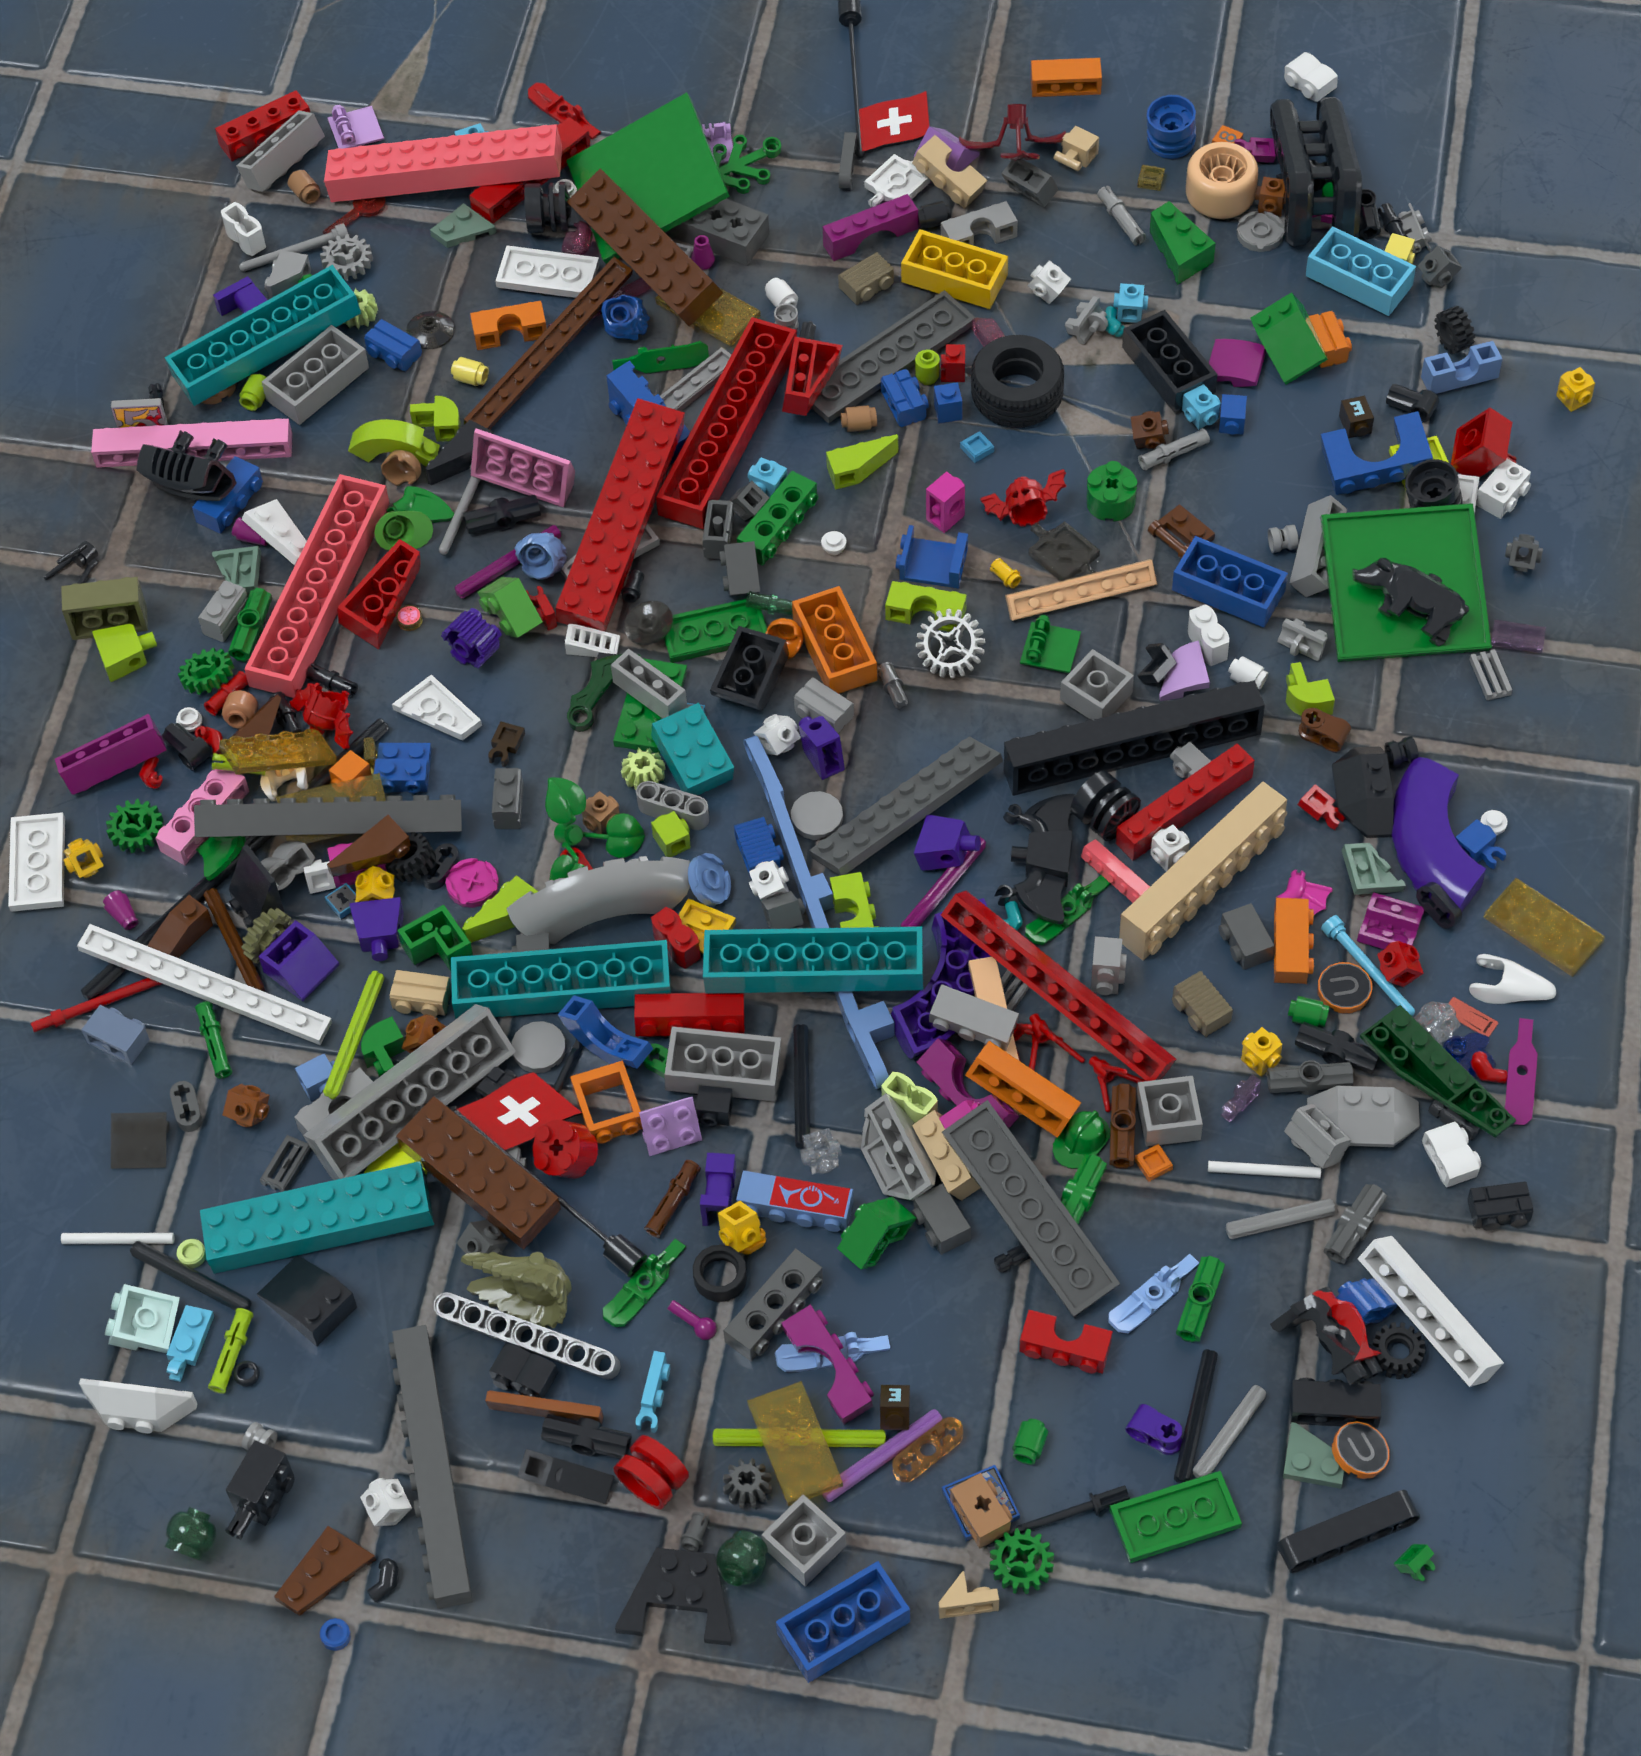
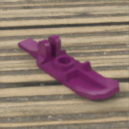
[1504,1018,1538,1125]

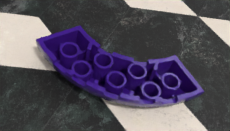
[1392,757,1486,919]
[891,898,992,1059]

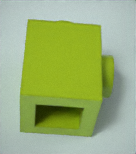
[651,811,691,857]

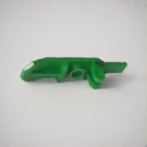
[612,341,709,373]
[1025,875,1111,945]
[602,1239,686,1327]

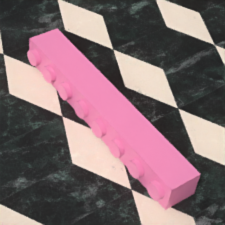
[91,419,292,468]

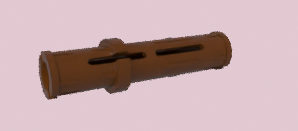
[644,1159,701,1238]

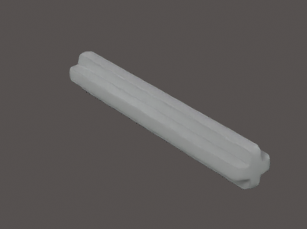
[1226,1199,1335,1239]
[1193,1385,1266,1478]

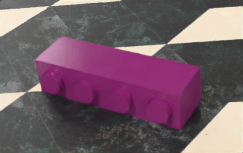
[55,714,167,795]

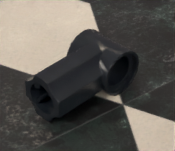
[1359,189,1381,239]
[1386,384,1439,423]
[162,723,213,770]

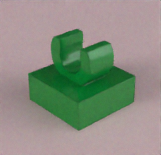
[1394,1544,1435,1581]

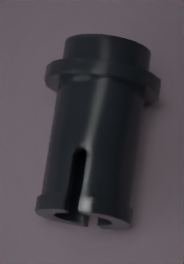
[621,570,644,603]

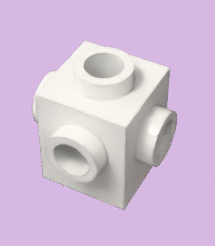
[1028,260,1071,304]
[754,714,801,755]
[1151,825,1190,871]
[749,860,789,900]
[360,1478,412,1526]

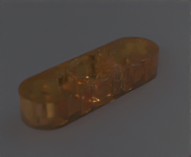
[892,1417,963,1482]

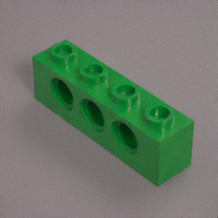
[737,471,819,566]

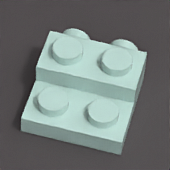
[105,1284,180,1353]

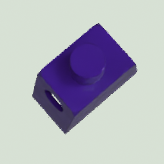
[798,716,845,780]
[914,815,981,870]
[350,897,404,961]

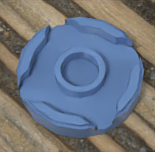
[688,853,731,907]

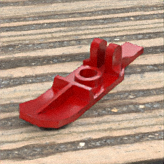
[528,82,601,140]

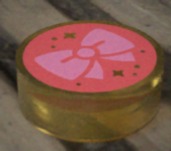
[396,605,423,631]

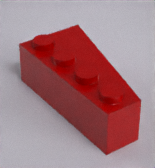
[337,539,421,649]

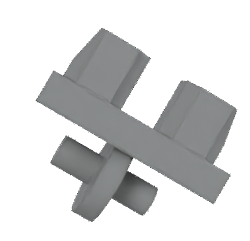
[1065,296,1108,344]
[1277,618,1327,661]

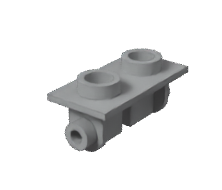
[1398,203,1432,253]

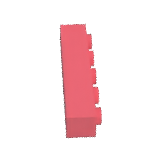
[1081,839,1150,903]

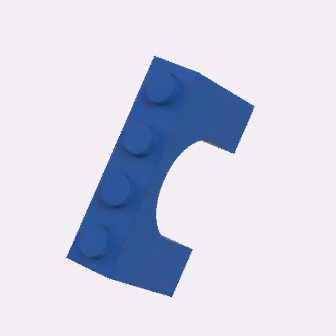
[1321,412,1433,495]

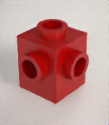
[1377,940,1424,987]

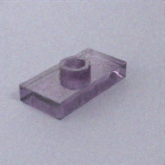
[1491,620,1546,653]

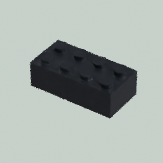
[1122,310,1218,413]

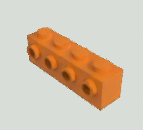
[965,1041,1081,1138]

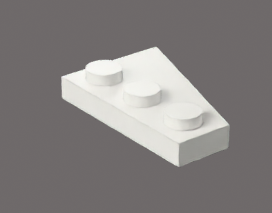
[241,499,307,565]
[392,675,482,741]

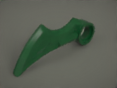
[567,654,642,732]

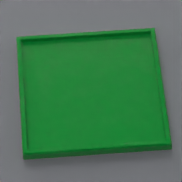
[566,92,730,264]
[1320,503,1492,662]

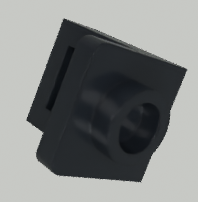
[1137,643,1177,684]

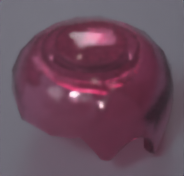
[561,221,593,255]

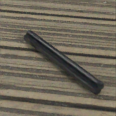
[793,1024,810,1149]
[130,1241,252,1311]
[1174,1349,1218,1483]

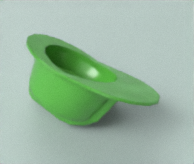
[374,511,433,550]

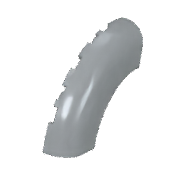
[506,856,690,945]

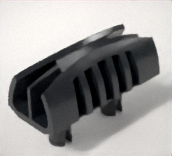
[136,430,236,501]

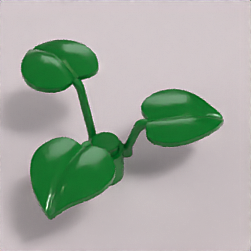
[545,777,645,881]

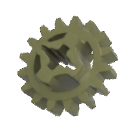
[241,908,292,964]

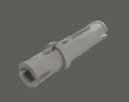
[1097,186,1146,245]
[1138,428,1210,470]

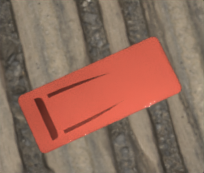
[1443,997,1498,1038]

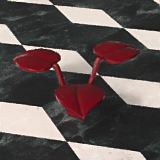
[959,104,1066,160]

